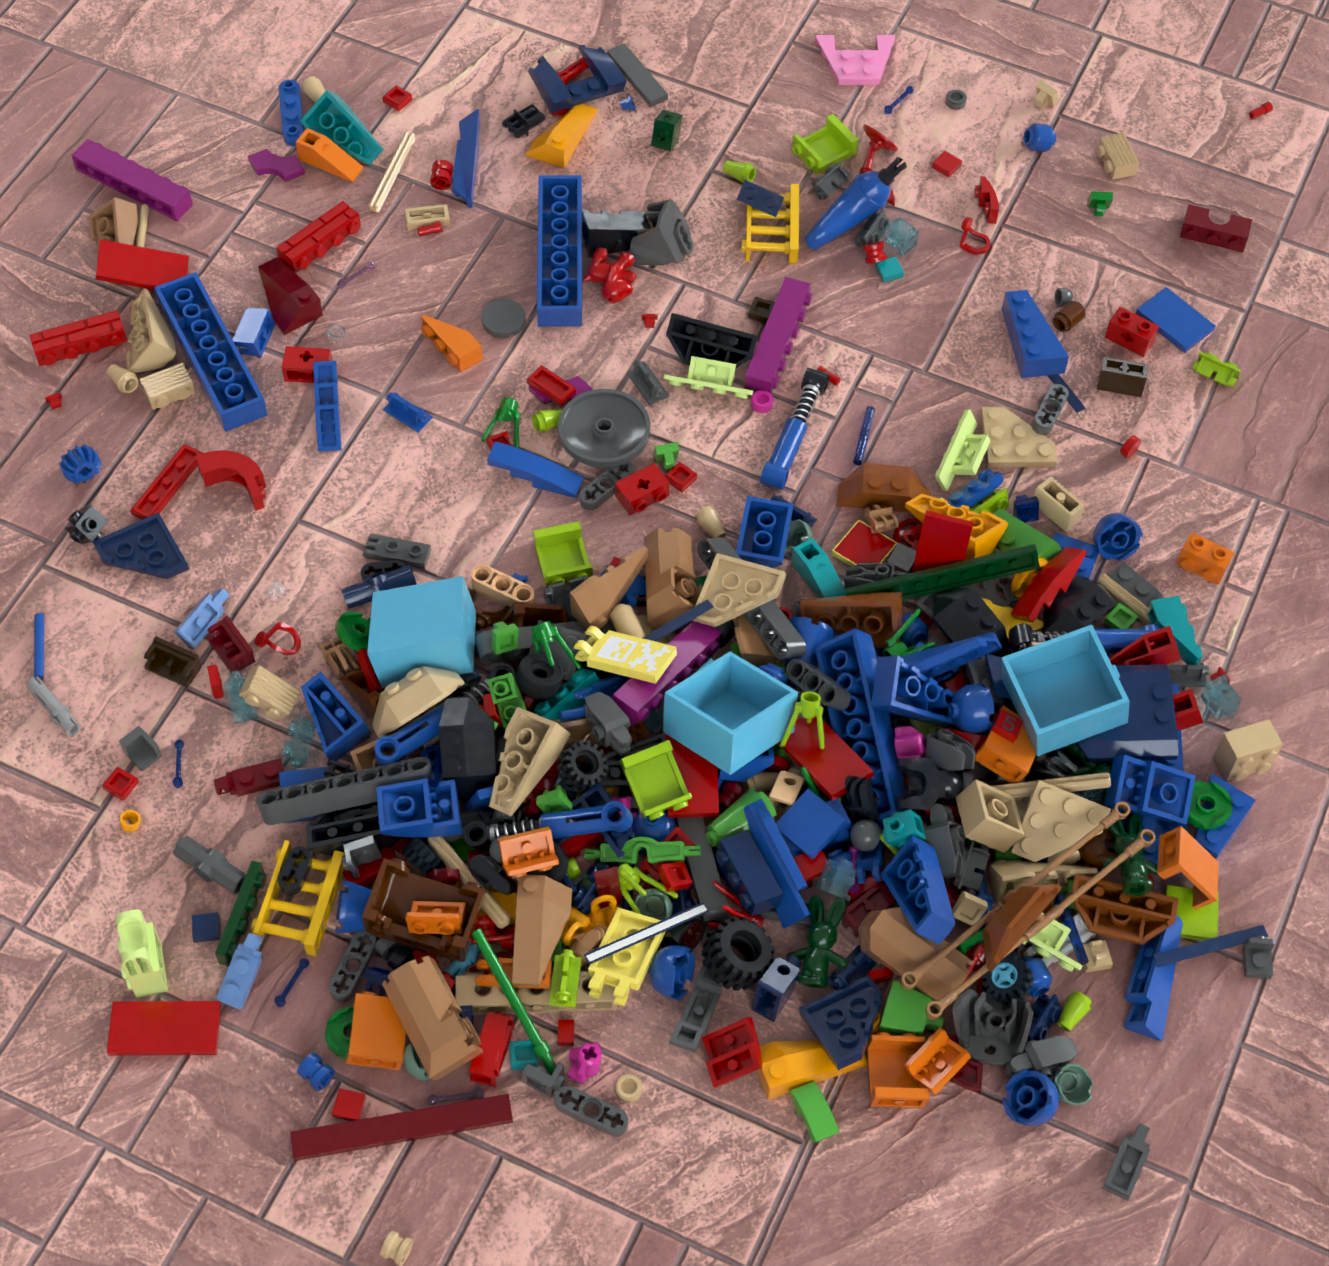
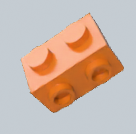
[1176,532,1234,585]
[498,826,559,877]
[405,901,467,935]
[905,1028,971,1095]

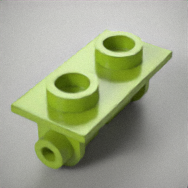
[1192,352,1241,387]
[969,488,1010,514]
[549,949,582,1008]

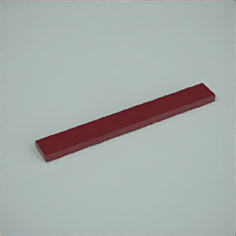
[290,1094,513,1161]

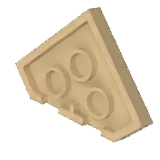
[981,407,1058,468]
[692,553,786,627]
[1010,780,1111,862]

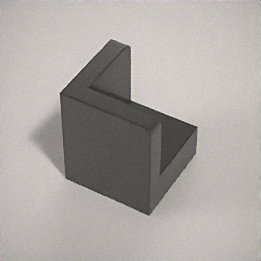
[119,726,162,771]

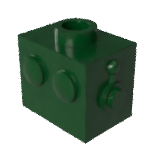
[651,109,683,152]

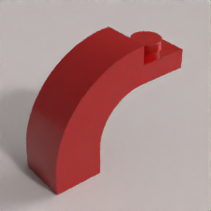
[195,450,266,511]

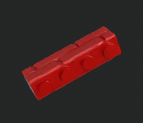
[276,201,361,273]
[29,310,127,366]

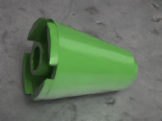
[705,787,777,848]

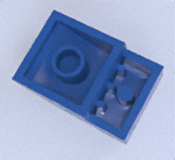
[1104,755,1196,825]
[376,778,463,838]

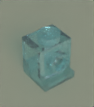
[884,217,919,257]
[1200,674,1241,719]
[816,857,857,901]

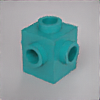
[882,809,926,851]

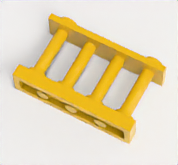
[741,184,799,264]
[251,840,345,957]

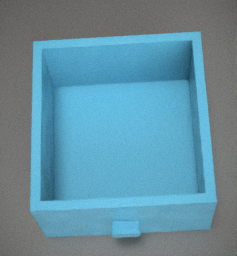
[367,576,476,688]
[1001,625,1130,756]
[663,651,798,775]

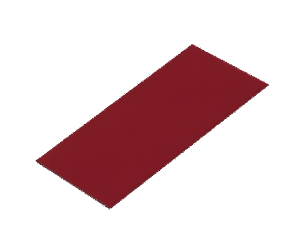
[594,866,623,909]

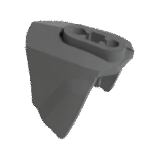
[629,199,693,265]
[952,989,1033,1066]

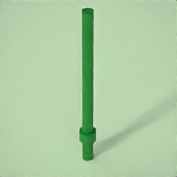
[471,928,557,1075]

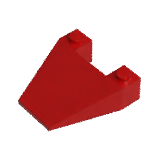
[1109,626,1203,731]

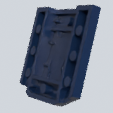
[1074,664,1178,762]

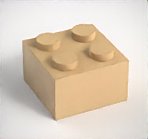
[1213,719,1283,782]
[956,780,1024,853]

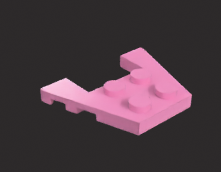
[815,35,895,85]

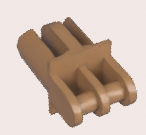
[863,504,898,534]
[318,636,359,680]
[568,925,607,968]

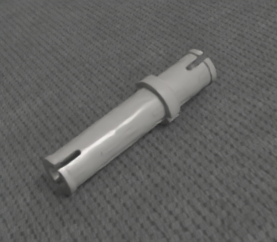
[26,677,81,737]

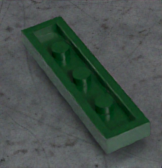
[215,861,267,967]

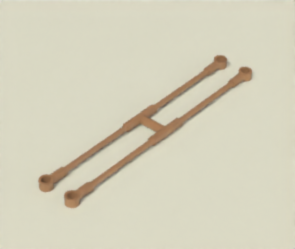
[900,802,1156,1020]

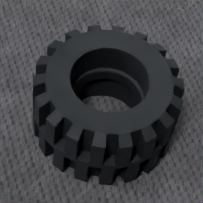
[702,917,775,991]

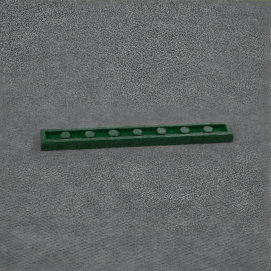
[845,544,1040,600]

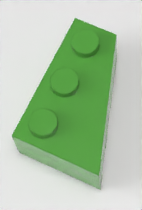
[993,509,1062,561]

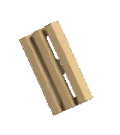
[405,204,450,230]

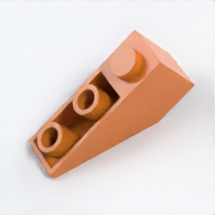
[296,128,364,183]
[420,315,483,372]

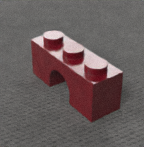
[1180,204,1253,252]

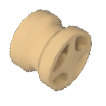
[380,1230,413,1266]

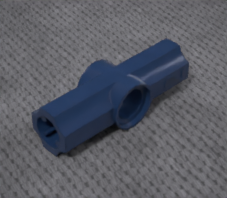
[342,565,417,609]

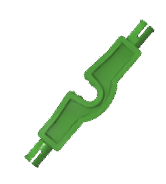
[584,837,701,864]

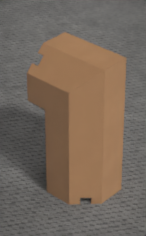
[644,528,703,629]
[858,907,973,1001]
[382,956,483,1081]

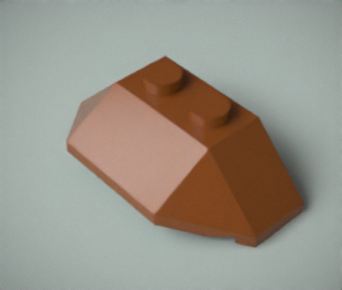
[837,463,931,513]
[1072,873,1179,945]
[982,884,1062,972]

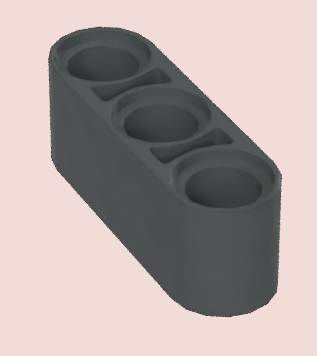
[786,659,851,711]

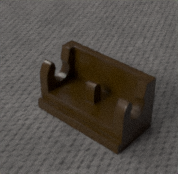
[1097,356,1148,397]
[144,636,201,688]

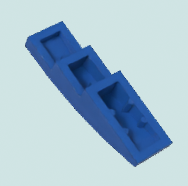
[313,361,342,452]
[487,441,584,498]

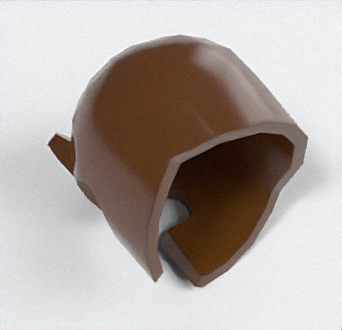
[1078,828,1117,870]

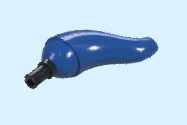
[805,157,907,250]

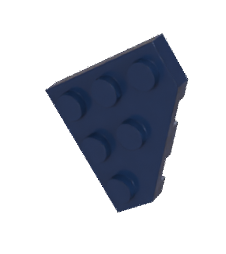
[93,513,189,579]
[799,975,883,1070]

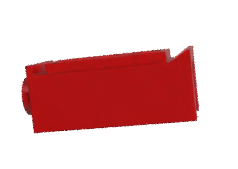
[469,1012,515,1087]

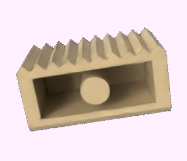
[1096,132,1139,180]
[140,363,195,410]
[1032,477,1085,532]
[239,665,300,720]

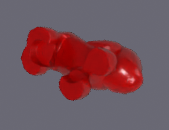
[582,248,637,304]

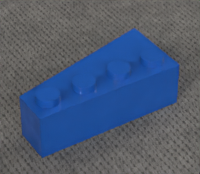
[1002,290,1069,378]
[871,655,958,729]
[880,835,956,945]

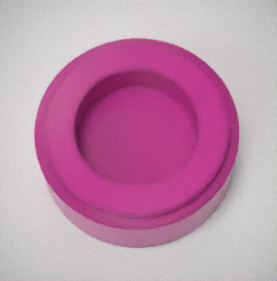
[750,390,773,413]

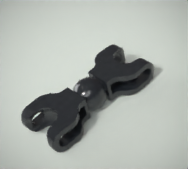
[897,758,993,810]

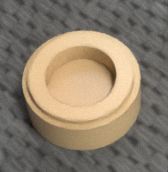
[615,1074,643,1103]

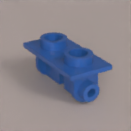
[383,392,433,432]

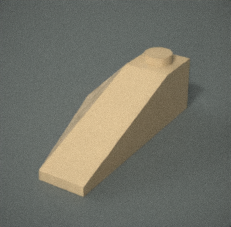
[126,288,176,373]
[987,860,1098,903]

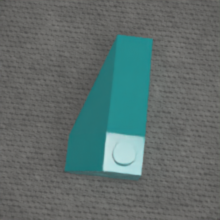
[300,90,384,165]

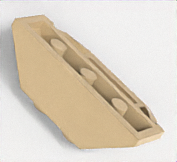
[372,666,465,739]

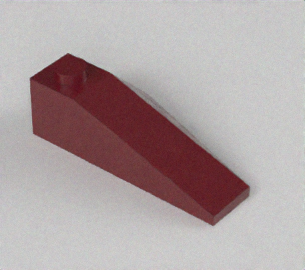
[258,257,323,335]

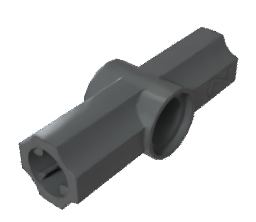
[173,835,246,895]

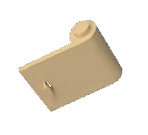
[609,604,677,644]

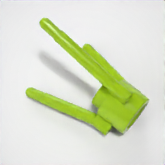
[780,692,825,749]
[617,863,678,914]

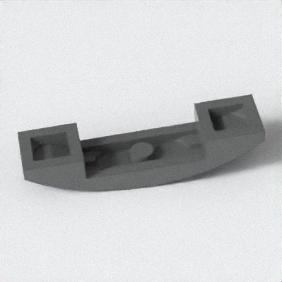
[669,965,723,1053]

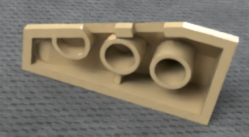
[489,707,571,816]

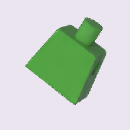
[878,980,944,1037]

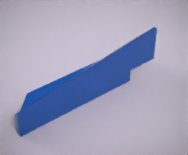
[452,109,480,208]
[901,632,1002,678]
[744,798,810,928]
[1123,915,1183,1040]

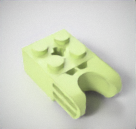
[115,909,169,998]

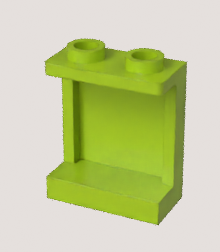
[791,114,859,175]
[533,521,593,588]
[619,740,693,821]

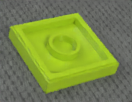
[1165,885,1219,941]

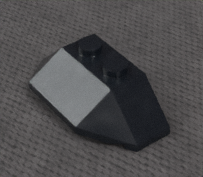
[666,313,758,368]
[1042,575,1120,634]
[932,587,1011,658]
[439,697,498,800]
[306,802,403,856]

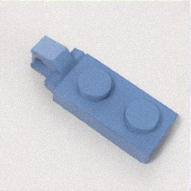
[174,588,229,649]
[216,933,263,1009]

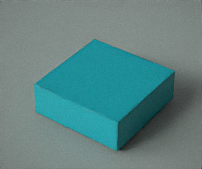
[875,257,904,282]
[509,1040,538,1070]

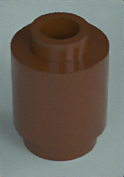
[1053,301,1085,332]

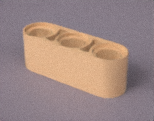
[471,564,535,608]

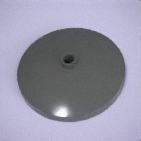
[558,389,650,468]

